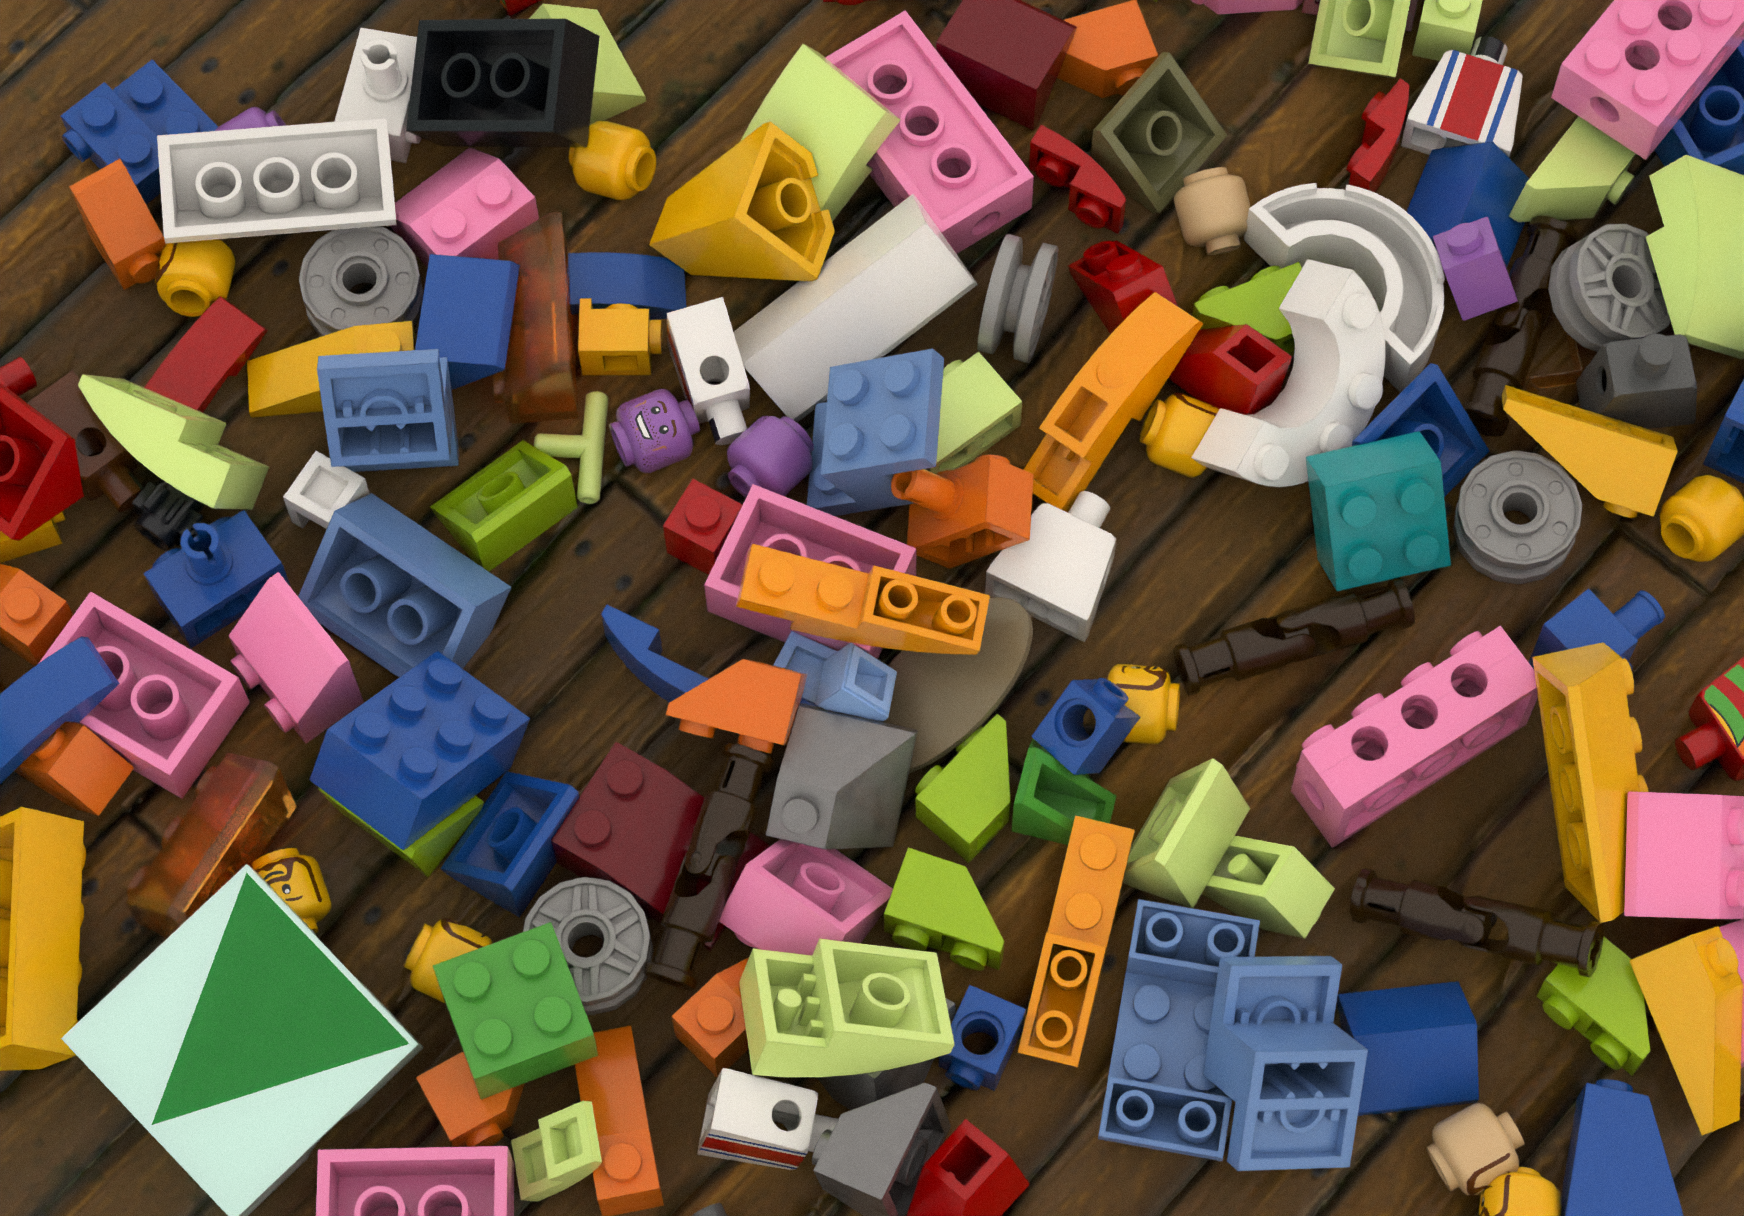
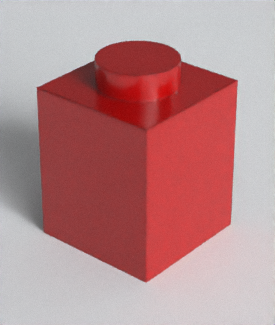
[663,479,743,575]

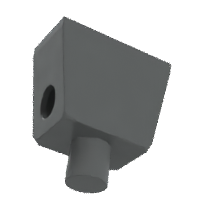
[1576,333,1697,429]

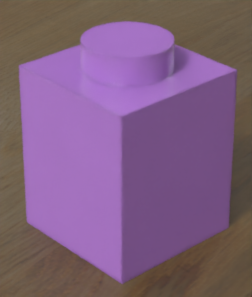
[1433,216,1518,321]

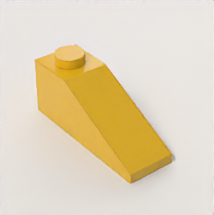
[247,321,417,418]
[1502,385,1678,518]
[1629,926,1743,1135]

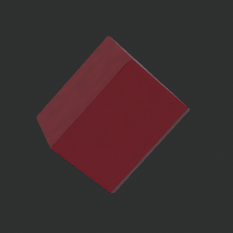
[936,0,1077,130]

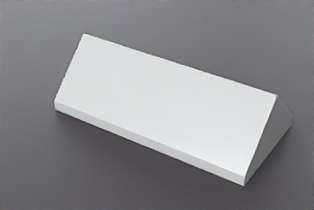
[157,118,397,244]
[734,194,978,422]

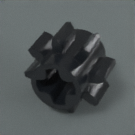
[132,482,205,551]

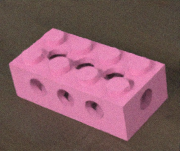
[1551,0,1744,160]
[825,10,1034,254]
[1291,625,1538,848]

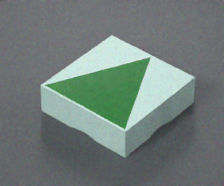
[61,864,424,1216]

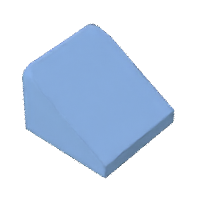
[815,642,897,722]

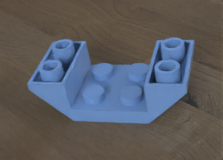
[1098,899,1260,1161]

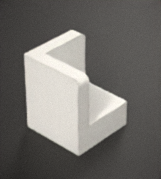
[283,451,370,529]

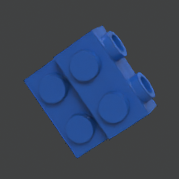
[61,60,218,204]

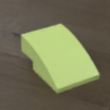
[741,44,900,222]
[1646,155,1744,359]
[78,374,269,510]
[739,938,955,1077]

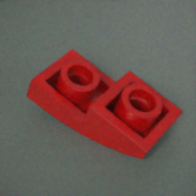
[1346,78,1409,193]
[1029,125,1126,234]
[144,296,268,413]

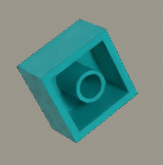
[1306,431,1451,591]

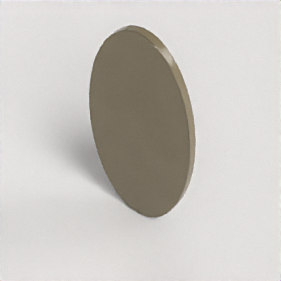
[876,597,1033,773]

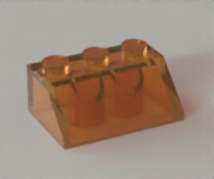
[493,212,579,423]
[125,753,296,939]

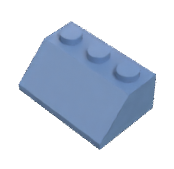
[298,493,511,677]

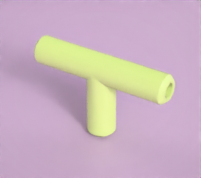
[534,391,609,504]

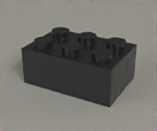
[406,19,600,147]

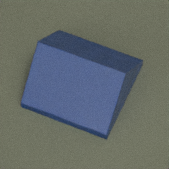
[1407,142,1529,267]
[415,254,520,390]
[1352,363,1489,497]
[440,771,580,918]
[1337,981,1479,1116]

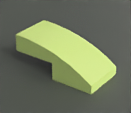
[511,1100,602,1202]

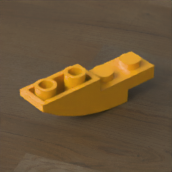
[1023,292,1204,513]
[736,544,990,655]
[1017,815,1135,1068]

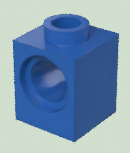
[1031,678,1141,775]
[939,984,1026,1091]

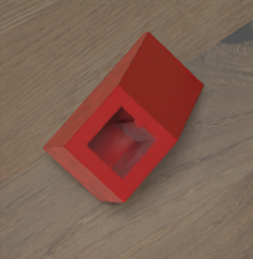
[1068,240,1178,334]
[1169,324,1292,415]
[906,1119,1030,1216]

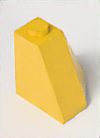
[649,121,835,281]

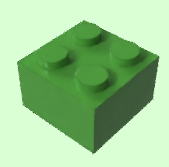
[433,922,598,1099]

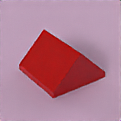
[0,383,84,541]

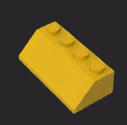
[1532,642,1649,923]
[0,807,86,1071]

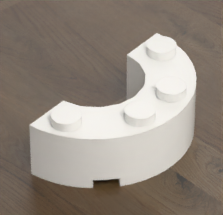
[1244,183,1445,392]
[1191,259,1385,487]

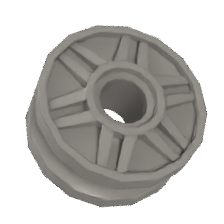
[1548,224,1671,352]
[299,226,424,337]
[977,234,1059,363]
[1453,451,1582,584]
[523,877,654,1015]

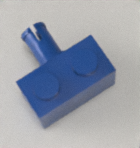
[144,510,290,648]
[1529,588,1665,670]

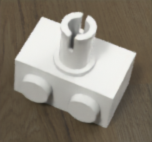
[334,28,421,163]

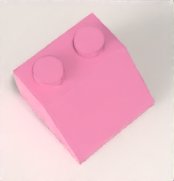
[389,147,541,267]
[229,572,364,743]
[1624,792,1744,919]
[719,839,893,955]

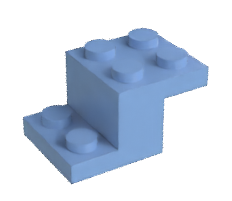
[807,348,944,516]
[317,349,459,472]
[1203,956,1368,1171]

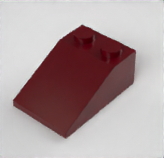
[551,742,770,951]

